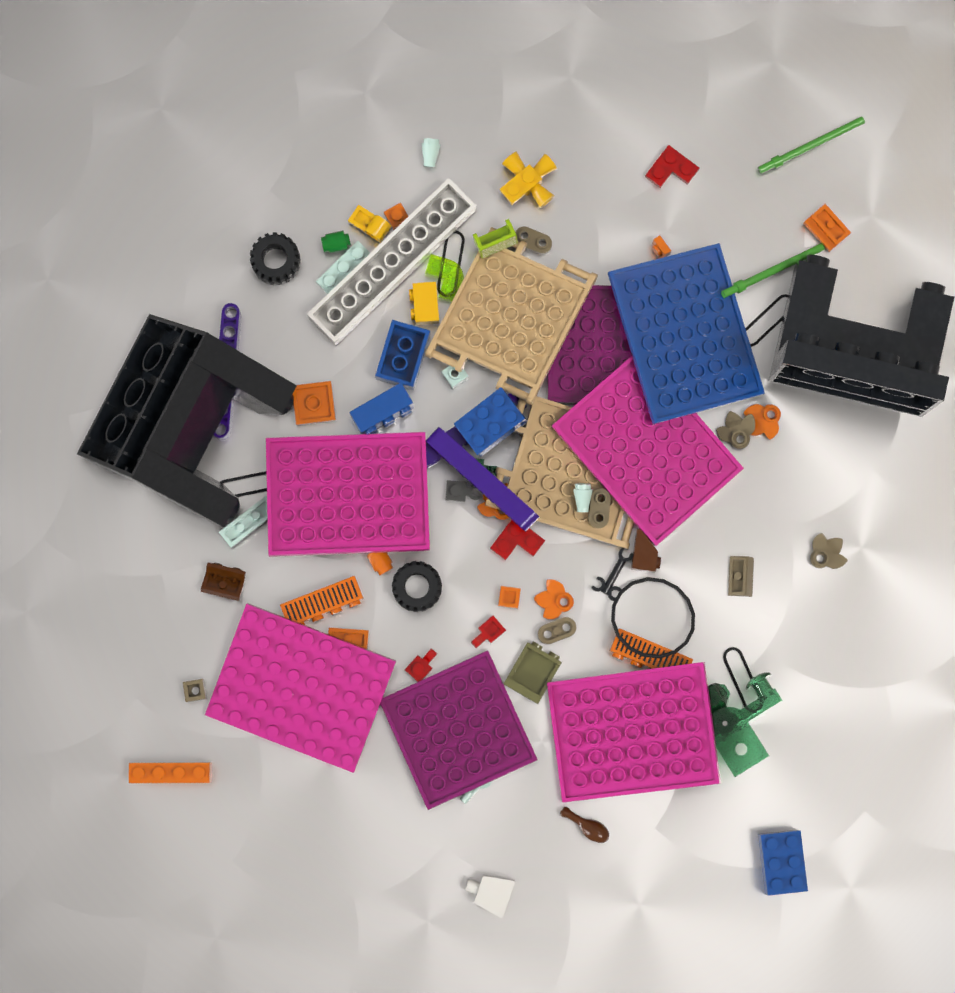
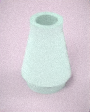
[421,138,441,167]
[573,483,593,512]

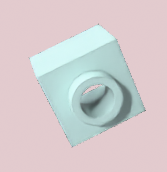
[441,360,469,389]

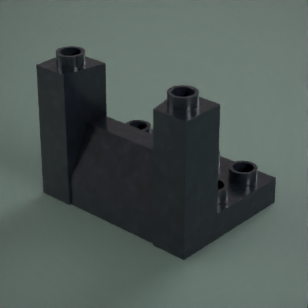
[768,255,954,417]
[77,314,297,527]

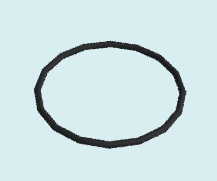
[611,577,695,658]

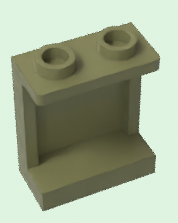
[504,641,562,704]

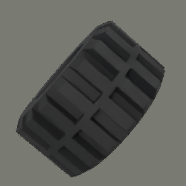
[250,232,301,285]
[392,561,442,612]

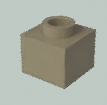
[183,679,207,702]

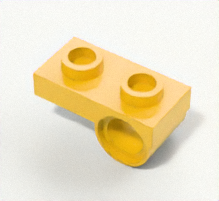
[348,205,391,243]

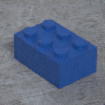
[375,320,431,390]
[349,383,414,435]
[454,387,528,457]
[758,830,808,896]

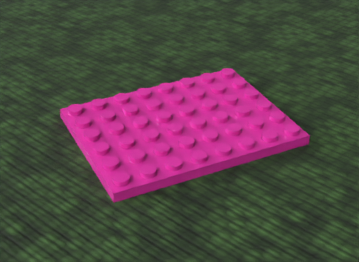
[551,356,744,546]
[266,432,430,557]
[205,603,396,773]
[547,662,721,802]

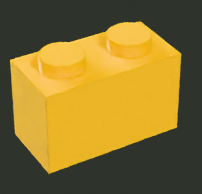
[409,282,439,326]

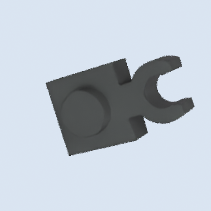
[445,480,479,502]

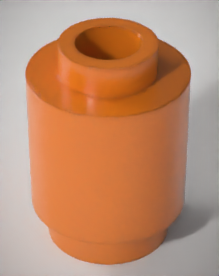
[366,552,393,576]

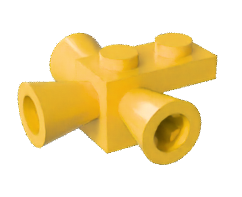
[500,151,557,209]

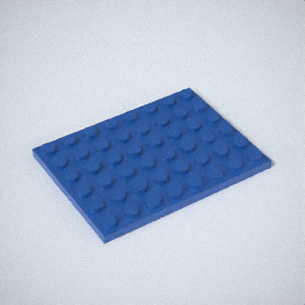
[608,243,765,425]

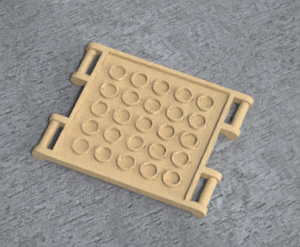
[425,227,598,405]
[485,396,634,550]

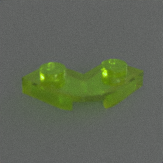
[425,254,464,302]

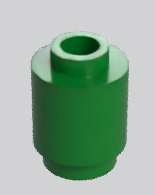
[321,230,351,253]

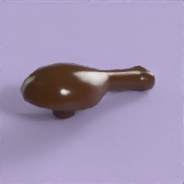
[560,807,610,843]

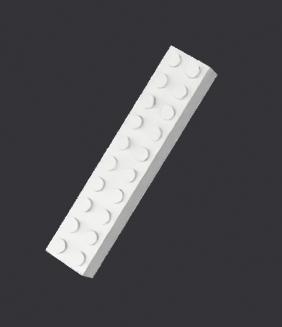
[307,178,476,346]

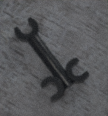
[591,548,633,601]

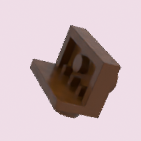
[201,562,246,601]

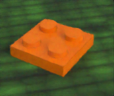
[293,381,336,426]

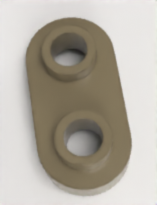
[515,226,552,255]
[588,488,611,529]
[538,617,576,644]

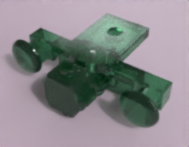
[708,672,783,778]

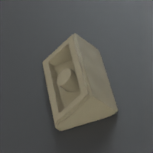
[728,556,754,597]

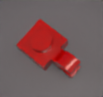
[471,615,506,648]
[405,649,438,682]

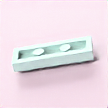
[316,241,370,294]
[219,496,268,548]

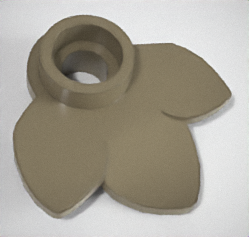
[717,411,756,449]
[810,533,848,569]

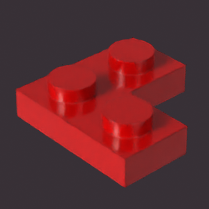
[645,145,700,188]
[490,520,546,560]

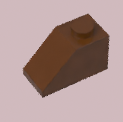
[631,529,661,573]

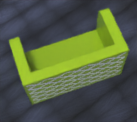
[473,219,518,259]

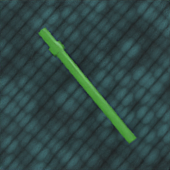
[758,116,865,174]
[721,243,825,298]

